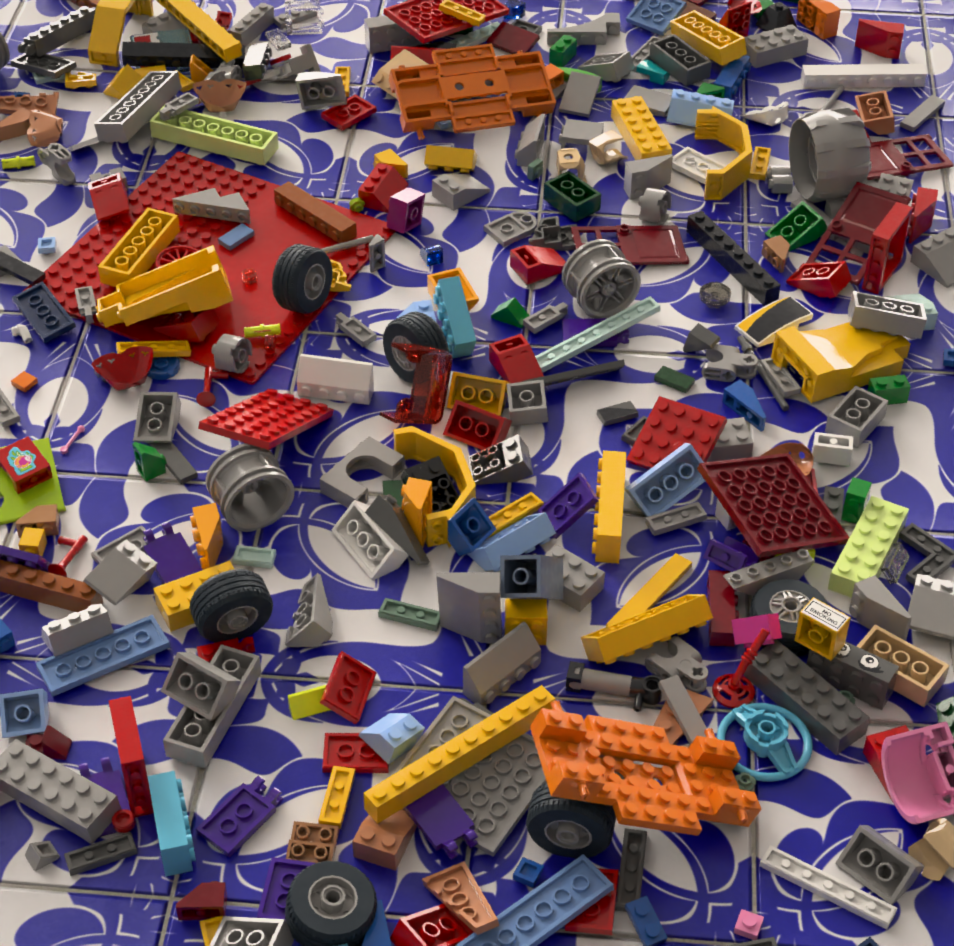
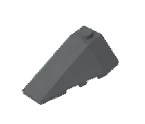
[365,494,430,565]

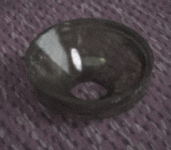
[699,282,731,308]

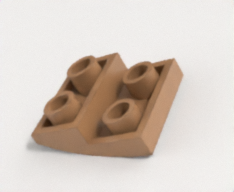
[286,821,339,863]

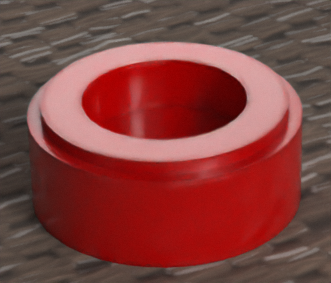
[112,809,136,833]

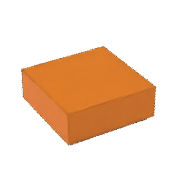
[11,371,38,392]

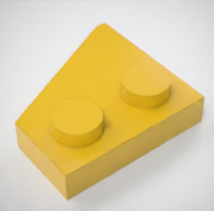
[65,72,97,89]

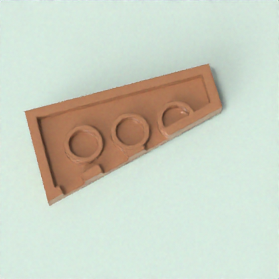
[0,92,59,116]
[653,689,714,745]
[422,861,499,935]

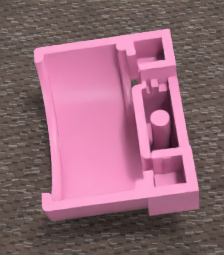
[881,721,954,825]

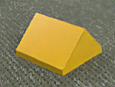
[103,64,143,99]

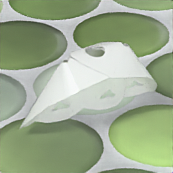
[740,102,789,126]

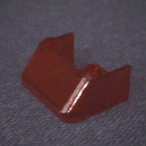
[379,343,453,424]

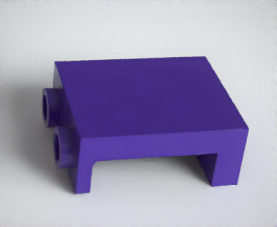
[703,536,761,572]

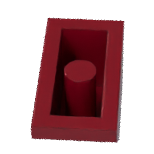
[176,881,227,920]

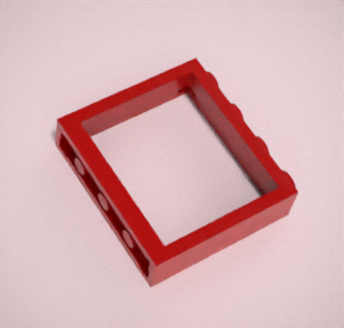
[862,202,913,295]
[108,696,154,817]

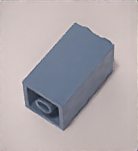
[500,555,564,600]

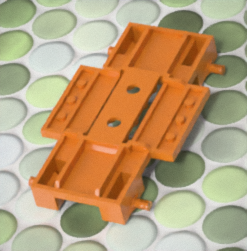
[389,43,556,140]
[530,700,762,836]

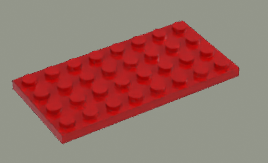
[383,0,509,44]
[198,389,334,450]

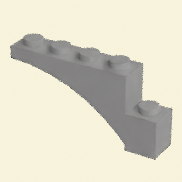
[547,13,620,45]

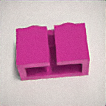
[731,613,782,648]

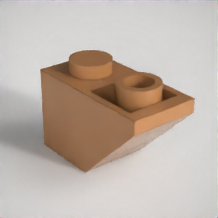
[762,235,790,273]
[16,504,60,538]

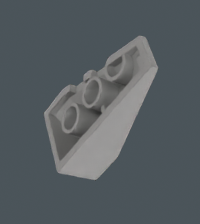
[285,573,333,647]

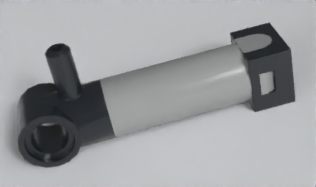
[566,661,662,712]

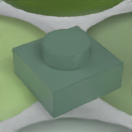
[527,158,543,181]

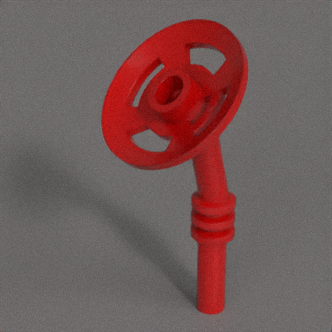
[712,628,770,708]

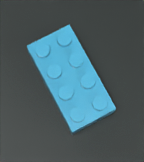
[433,276,476,359]
[148,771,196,877]

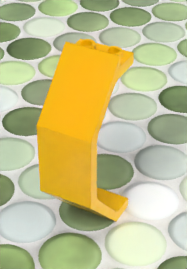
[88,0,154,67]
[694,106,753,200]
[393,426,476,548]

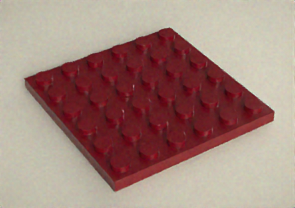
[697,453,850,557]

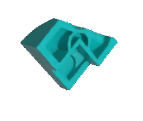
[636,60,670,85]

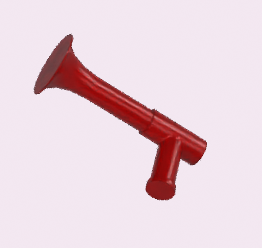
[196,367,229,407]
[48,535,88,577]

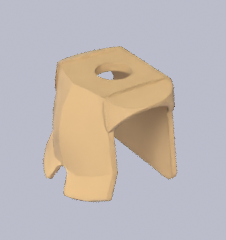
[589,130,628,164]
[556,148,587,183]
[908,818,954,881]

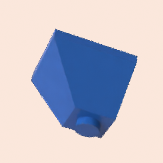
[448,497,496,556]

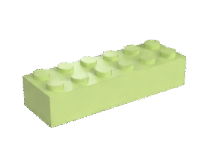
[828,496,909,598]

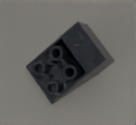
[401,456,459,513]

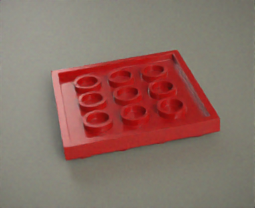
[626,396,727,470]

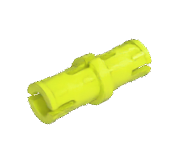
[1,155,36,170]
[244,323,281,339]

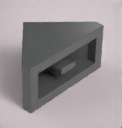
[683,323,721,352]

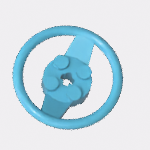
[716,703,813,782]

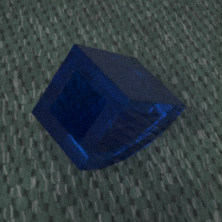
[504,0,526,20]
[420,244,443,267]

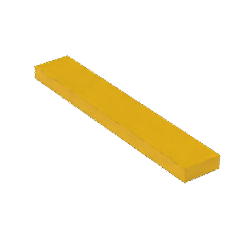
[606,553,692,627]

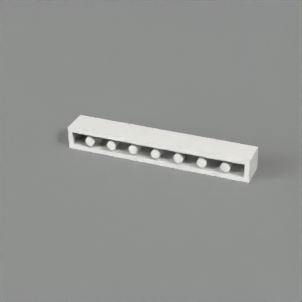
[801,64,927,88]

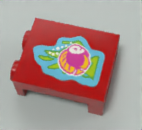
[0,436,53,494]

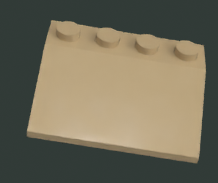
[371,49,429,99]

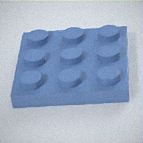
[626,0,687,36]

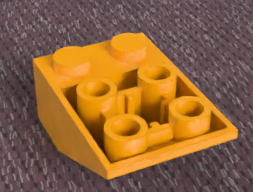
[190,503,223,570]

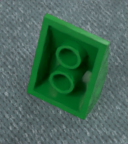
[765,201,828,251]

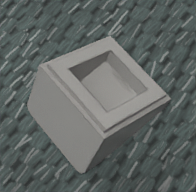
[25,840,60,870]

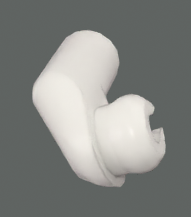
[11,324,33,343]

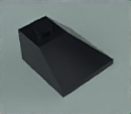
[756,2,797,31]

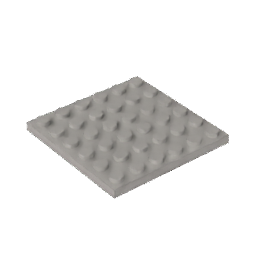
[391,696,547,857]

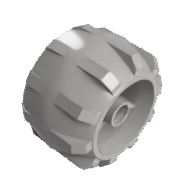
[788,107,872,203]

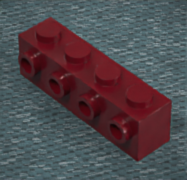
[707,570,739,647]

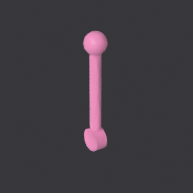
[60,425,85,454]

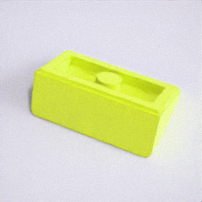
[288,685,331,720]

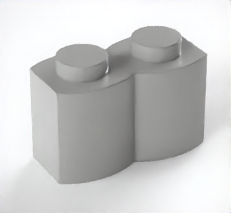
[766,165,793,193]

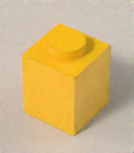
[18,527,47,556]

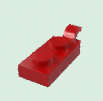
[197,637,255,663]

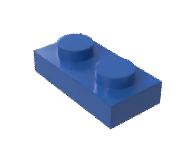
[625,895,668,946]

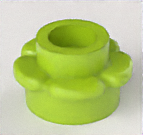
[349,198,365,212]

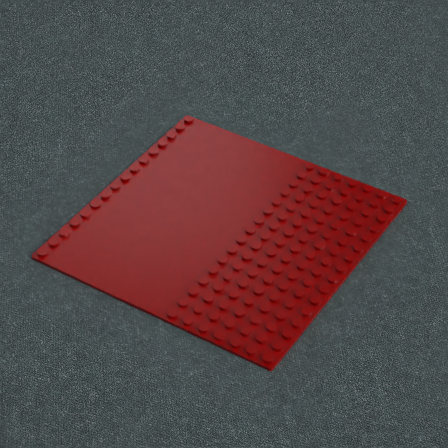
[22,152,396,385]

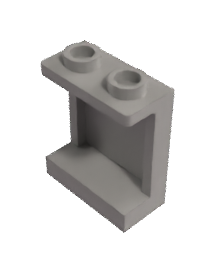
[559,119,604,153]

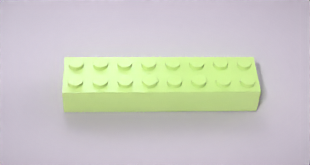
[149,105,279,166]

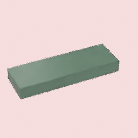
[378,598,440,632]

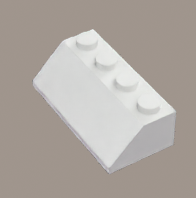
[297,354,374,405]
[332,500,408,580]

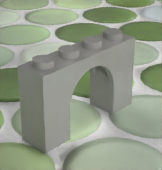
[320,437,405,508]

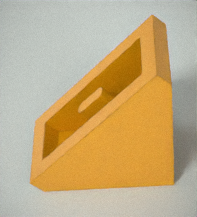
[190,55,214,83]

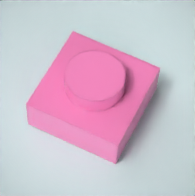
[734,909,764,940]

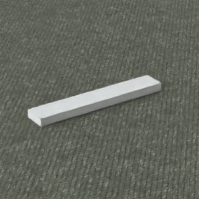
[759,845,898,930]

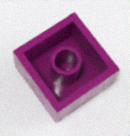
[387,187,425,234]

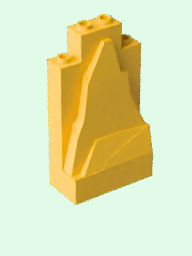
[96,245,233,328]
[771,322,911,403]

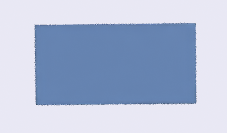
[218,223,254,250]

